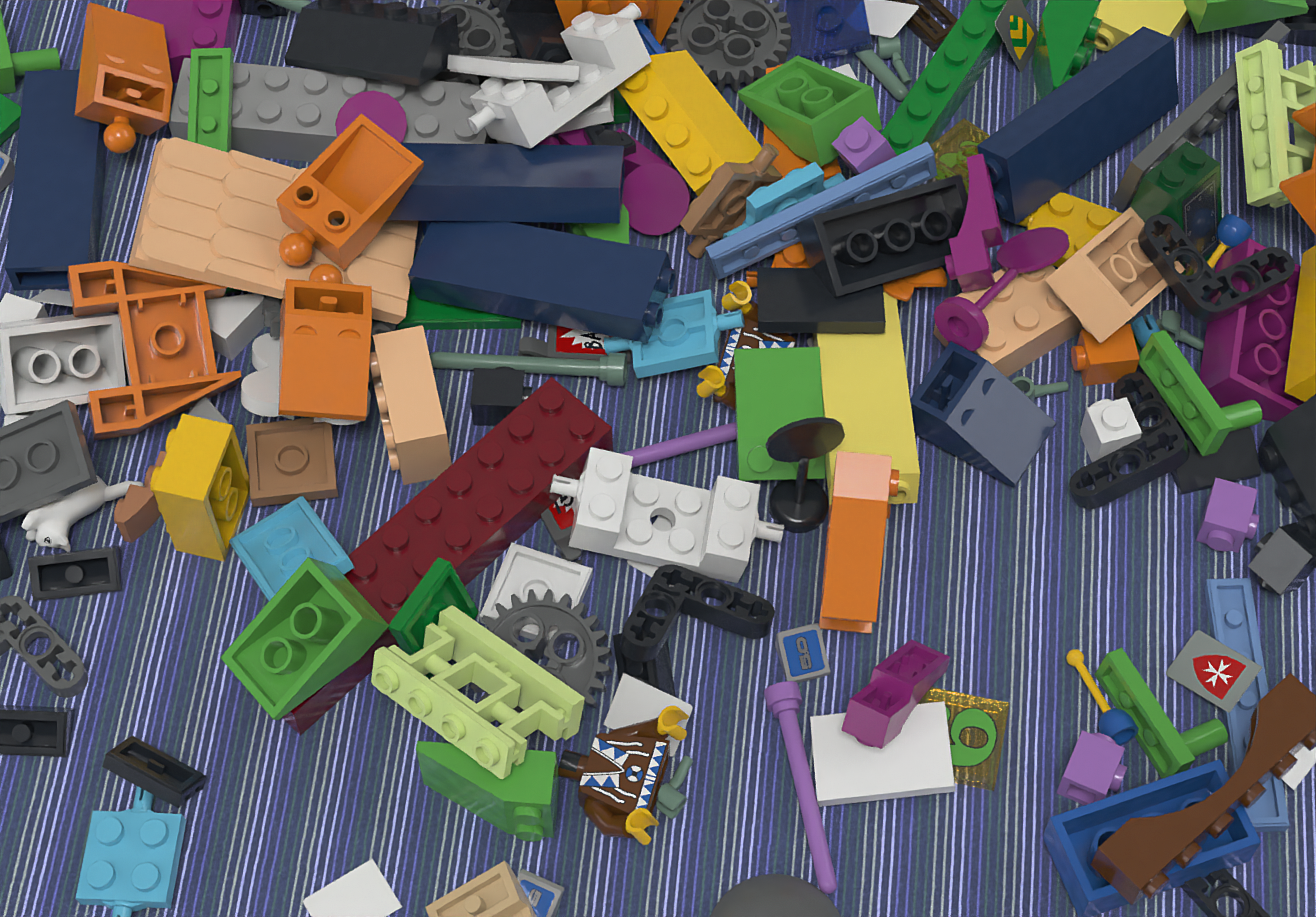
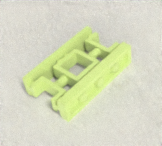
[1235,39,1316,208]
[371,605,585,779]

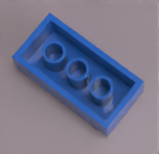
[1043,759,1261,917]

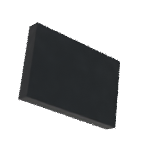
[757,267,886,334]

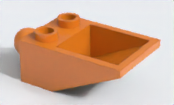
[75,2,173,154]
[276,113,424,270]
[278,264,372,421]

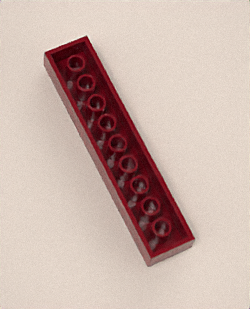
[282,377,613,736]

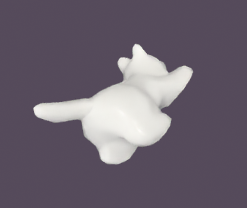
[21,475,145,552]

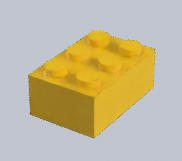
[150,414,250,562]

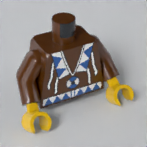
[697,281,796,411]
[558,706,689,845]

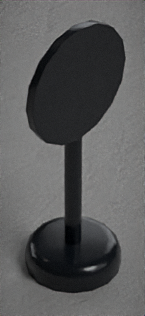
[765,417,845,533]

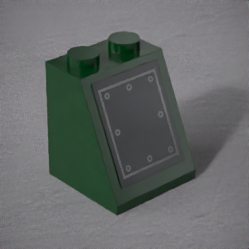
[1130,141,1222,288]

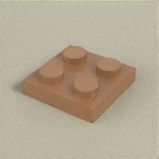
[246,417,339,507]

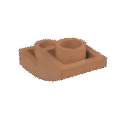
[114,451,167,543]

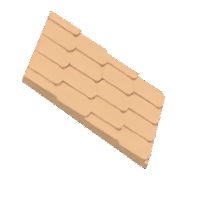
[128,137,419,324]

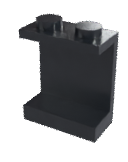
[498,0,573,64]

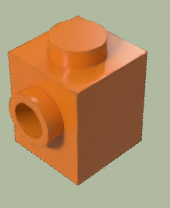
[1071,324,1139,386]

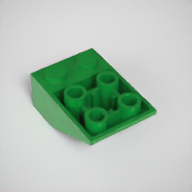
[1032,0,1102,101]

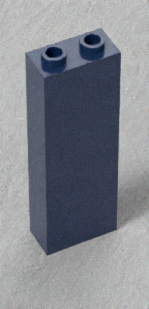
[977,26,1179,224]
[5,69,109,291]
[387,143,625,223]
[408,221,676,343]

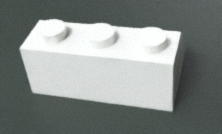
[0,313,126,414]

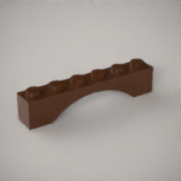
[1091,673,1316,905]

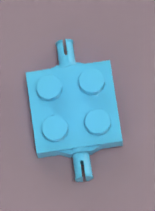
[723,162,846,239]
[604,289,745,378]
[75,786,187,917]

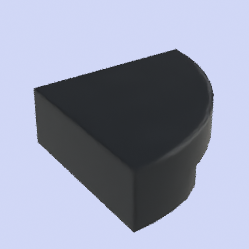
[583,125,636,157]

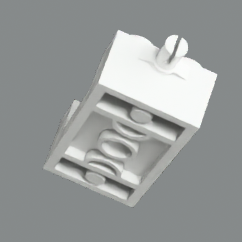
[467,2,652,148]
[550,447,784,583]

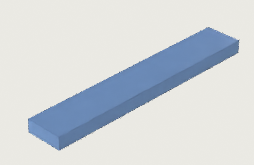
[705,142,937,280]
[1204,578,1290,832]

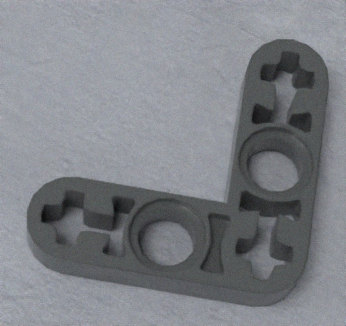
[0,595,88,698]

